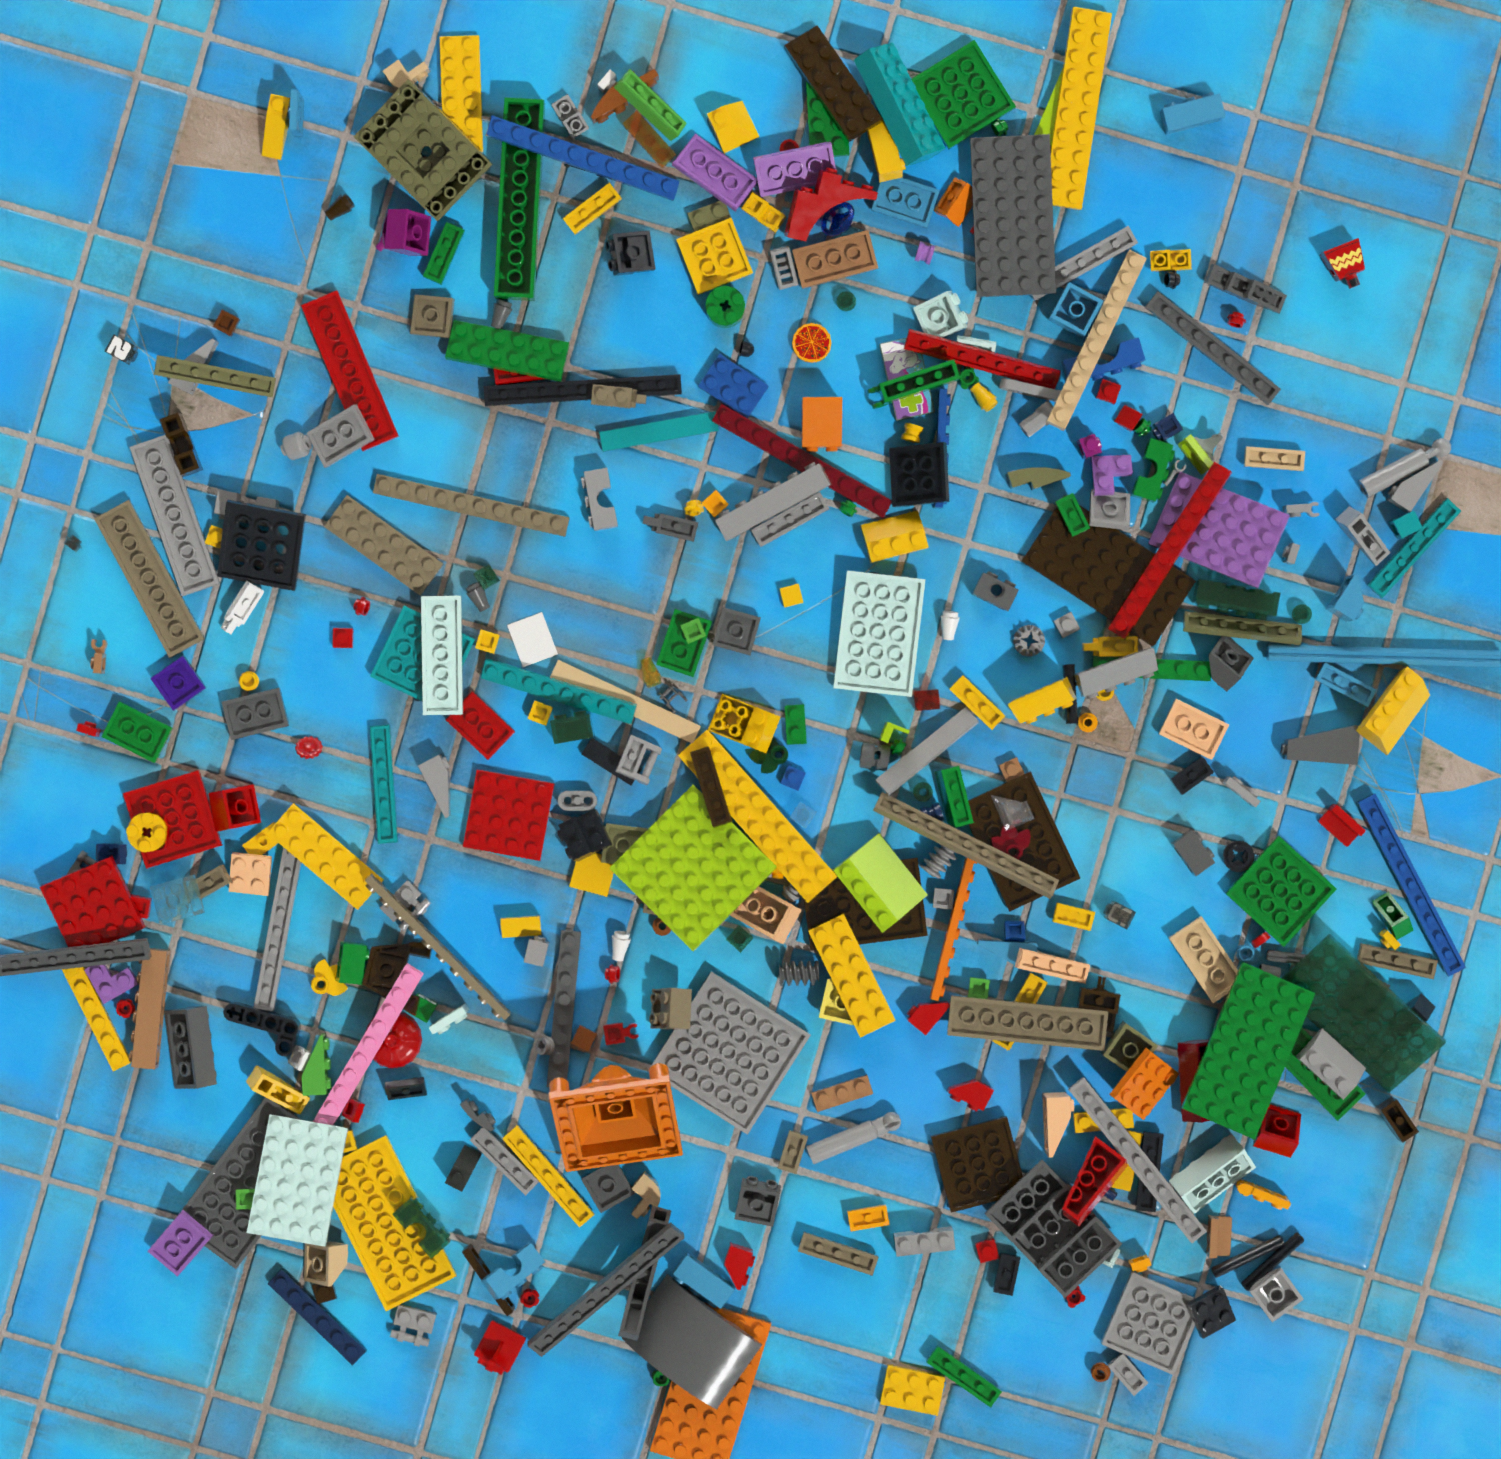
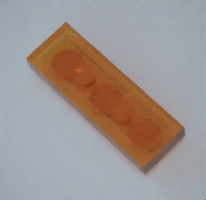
[622,111,677,169]

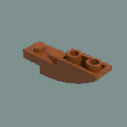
[591,69,659,124]

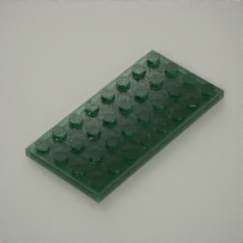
[1281,934,1446,1093]

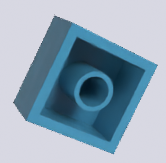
[1048,282,1104,338]

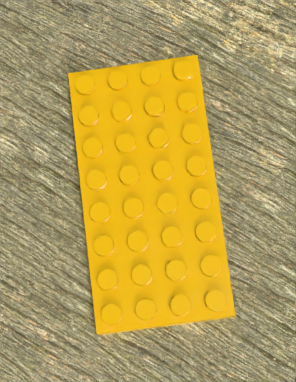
[333,1135,457,1311]

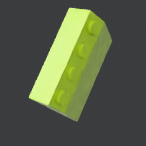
[833,833,928,933]

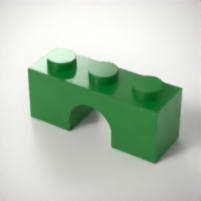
[1131,438,1175,503]

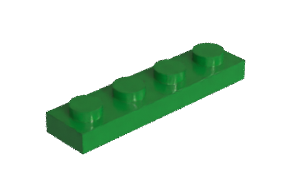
[926,1345,1002,1408]

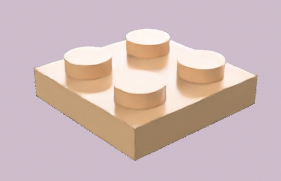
[229,852,272,896]

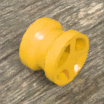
[901,423,924,443]

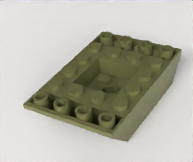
[353,79,493,221]

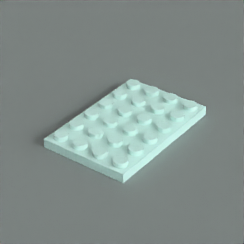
[833,570,926,697]
[247,1114,348,1247]

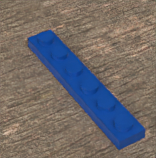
[934,389,951,509]

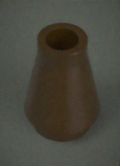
[324,193,355,221]

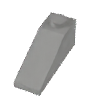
[168,339,219,396]
[1387,460,1443,513]
[1335,506,1390,566]
[418,754,451,818]

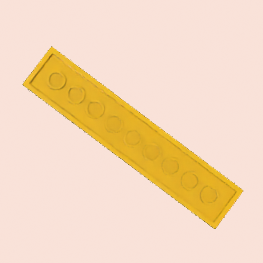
[1050,7,1112,210]
[678,730,838,903]

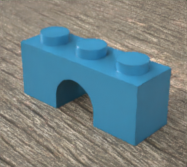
[481,1243,545,1300]

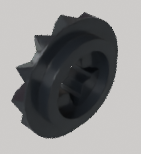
[1223,841,1254,872]

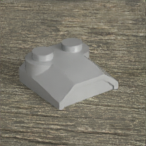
[1249,1267,1304,1322]

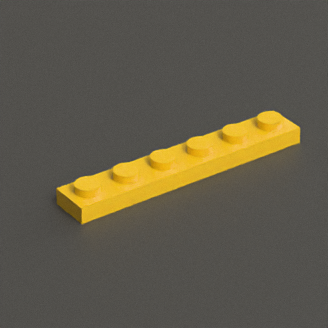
[62,967,131,1072]
[502,1125,595,1228]

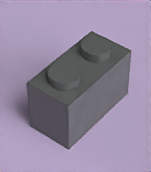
[1170,830,1215,876]

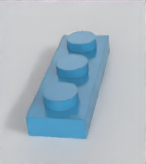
[1314,662,1377,707]

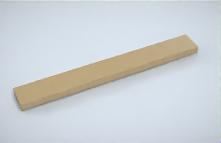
[550,660,701,743]

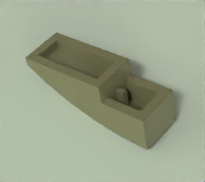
[1006,468,1071,490]

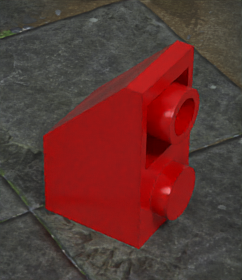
[947,1079,994,1112]
[724,1242,755,1290]

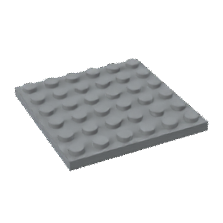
[648,971,811,1135]

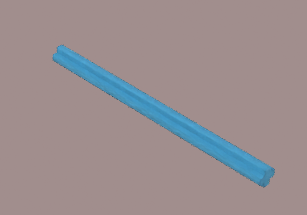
[1266,644,1501,667]

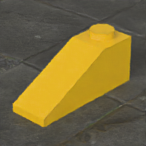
[261,94,290,160]
[246,1065,310,1115]

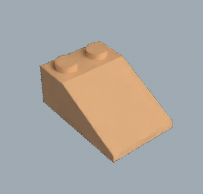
[730,887,802,944]
[1042,1092,1074,1157]

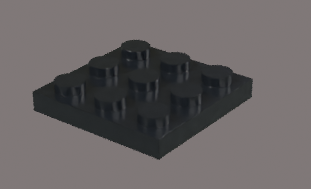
[889,442,949,508]

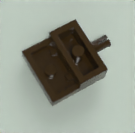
[1076,976,1121,1033]

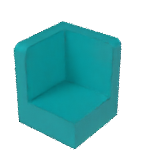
[1388,511,1423,539]

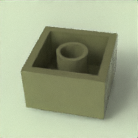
[1101,1021,1158,1072]

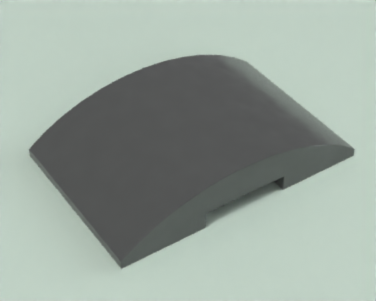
[985,1159,1122,1298]
[622,1274,762,1410]

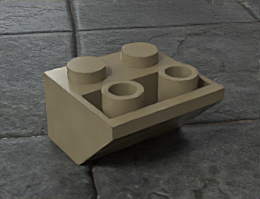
[649,988,692,1030]

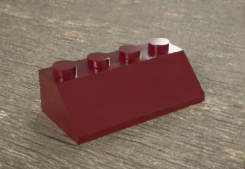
[1177,1039,1210,1123]

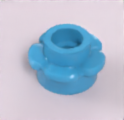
[1236,943,1255,963]

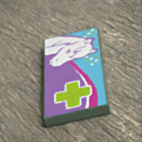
[879,338,935,421]

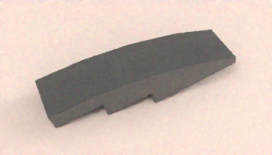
[1204,264,1287,314]

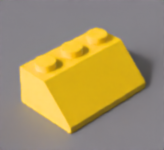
[860,510,929,563]
[1008,677,1077,724]

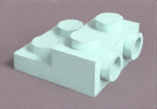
[913,291,968,338]

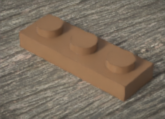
[811,1074,873,1112]

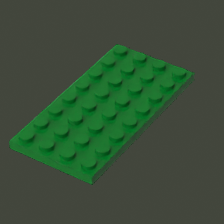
[1181,962,1316,1140]

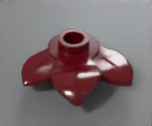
[992,822,1031,860]

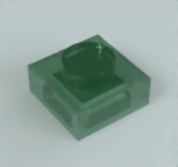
[473,565,500,590]
[726,925,754,953]

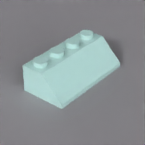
[1169,1134,1256,1214]

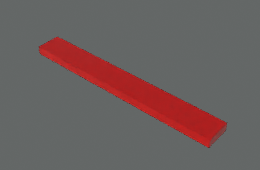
[904,329,1061,389]

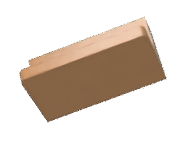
[1206,1215,1232,1258]

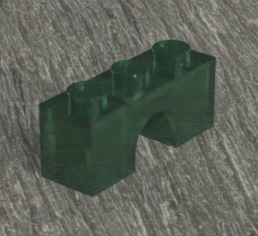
[392,1196,451,1259]

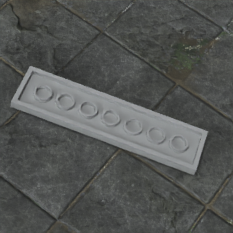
[130,435,220,597]

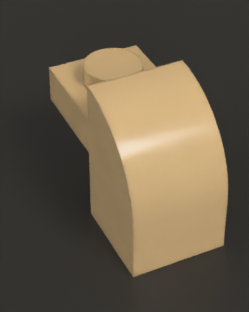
[383,60,430,90]
[631,1171,661,1219]

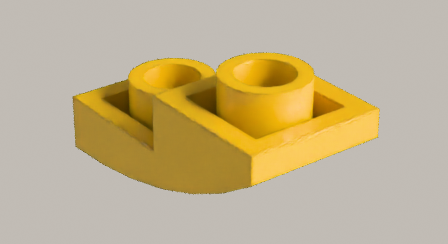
[1150,249,1192,271]

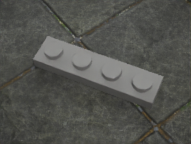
[751,492,829,548]
[470,1127,539,1196]

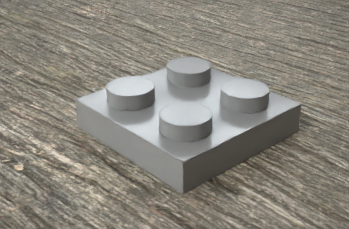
[1089,489,1130,530]

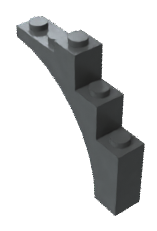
[618,1206,671,1341]

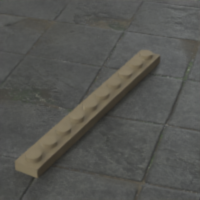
[373,474,570,537]
[873,792,1059,899]
[365,873,511,1020]

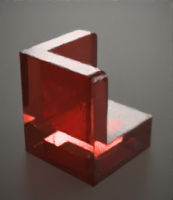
[914,689,940,711]

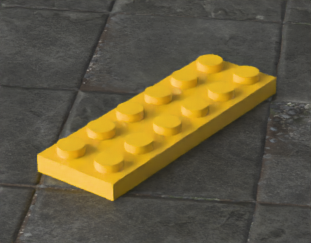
[440,35,483,152]
[267,803,383,910]
[808,913,896,1038]

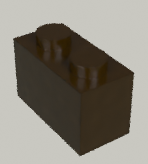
[1376,1096,1419,1143]

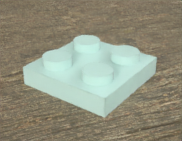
[429,1003,470,1035]

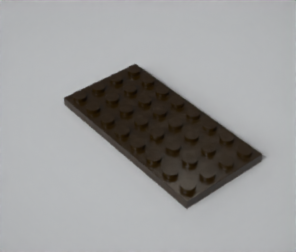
[1021,495,1196,647]

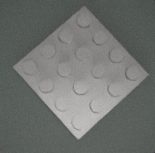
[1101,1271,1195,1375]

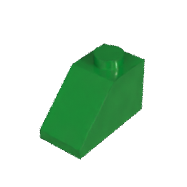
[1372,891,1413,940]

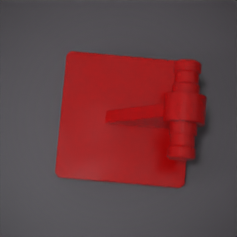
[474,1320,526,1375]

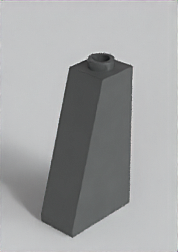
[1281,725,1360,765]

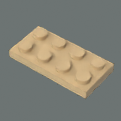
[1168,916,1238,1003]

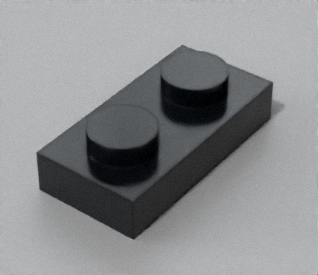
[1170,756,1214,795]
[385,1077,427,1100]
[993,1252,1021,1296]

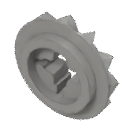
[1013,625,1045,656]

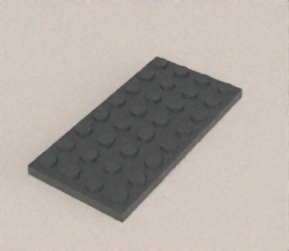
[970,134,1056,298]
[179,1097,301,1269]

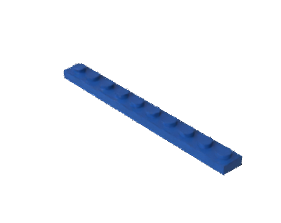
[485,115,680,201]
[1357,793,1466,977]

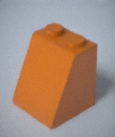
[802,397,842,452]

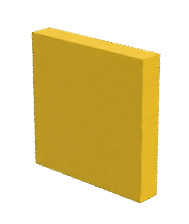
[569,853,614,897]

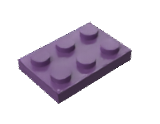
[148,1210,213,1277]

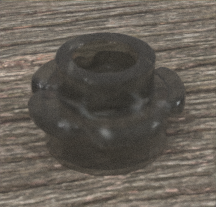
[64,535,82,552]

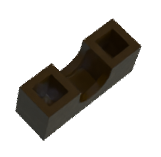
[160,412,203,477]

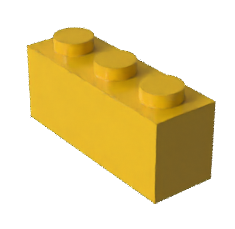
[867,118,906,183]

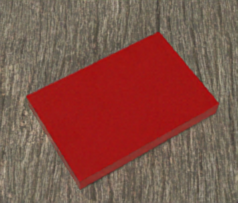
[445,691,515,760]

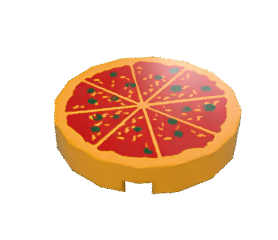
[792,323,832,363]

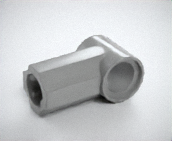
[1019,400,1053,438]

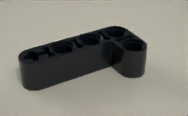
[223,1002,301,1056]

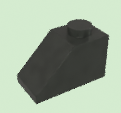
[445,1145,482,1192]

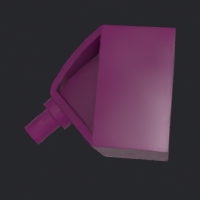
[375,209,431,256]

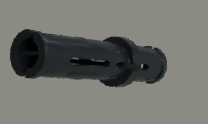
[1062,664,1079,724]

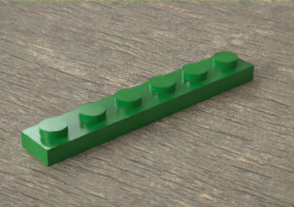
[1092,656,1211,681]

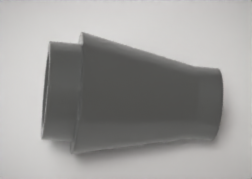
[491,299,512,329]
[465,581,490,612]

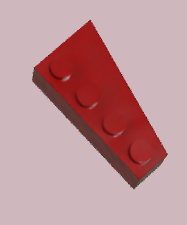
[1062,1136,1128,1227]

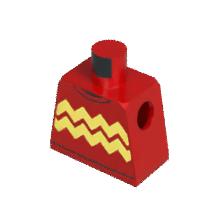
[1320,238,1365,289]

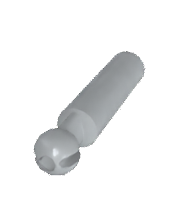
[1358,438,1451,498]
[806,1112,901,1164]

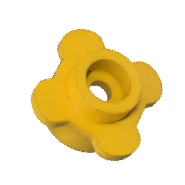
[684,500,704,516]

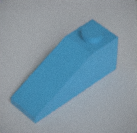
[977,939,1038,970]

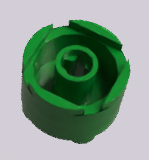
[706,286,745,328]

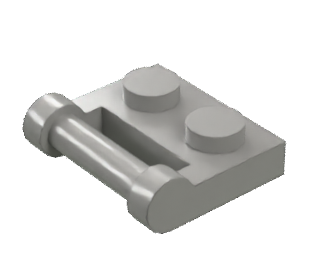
[615,735,662,785]

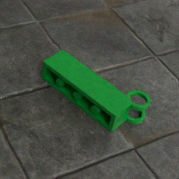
[867,359,960,409]

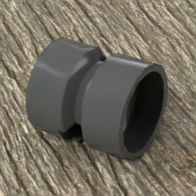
[859,742,890,771]

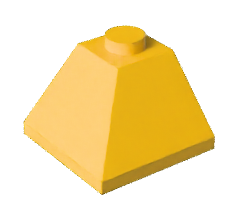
[707,101,759,154]

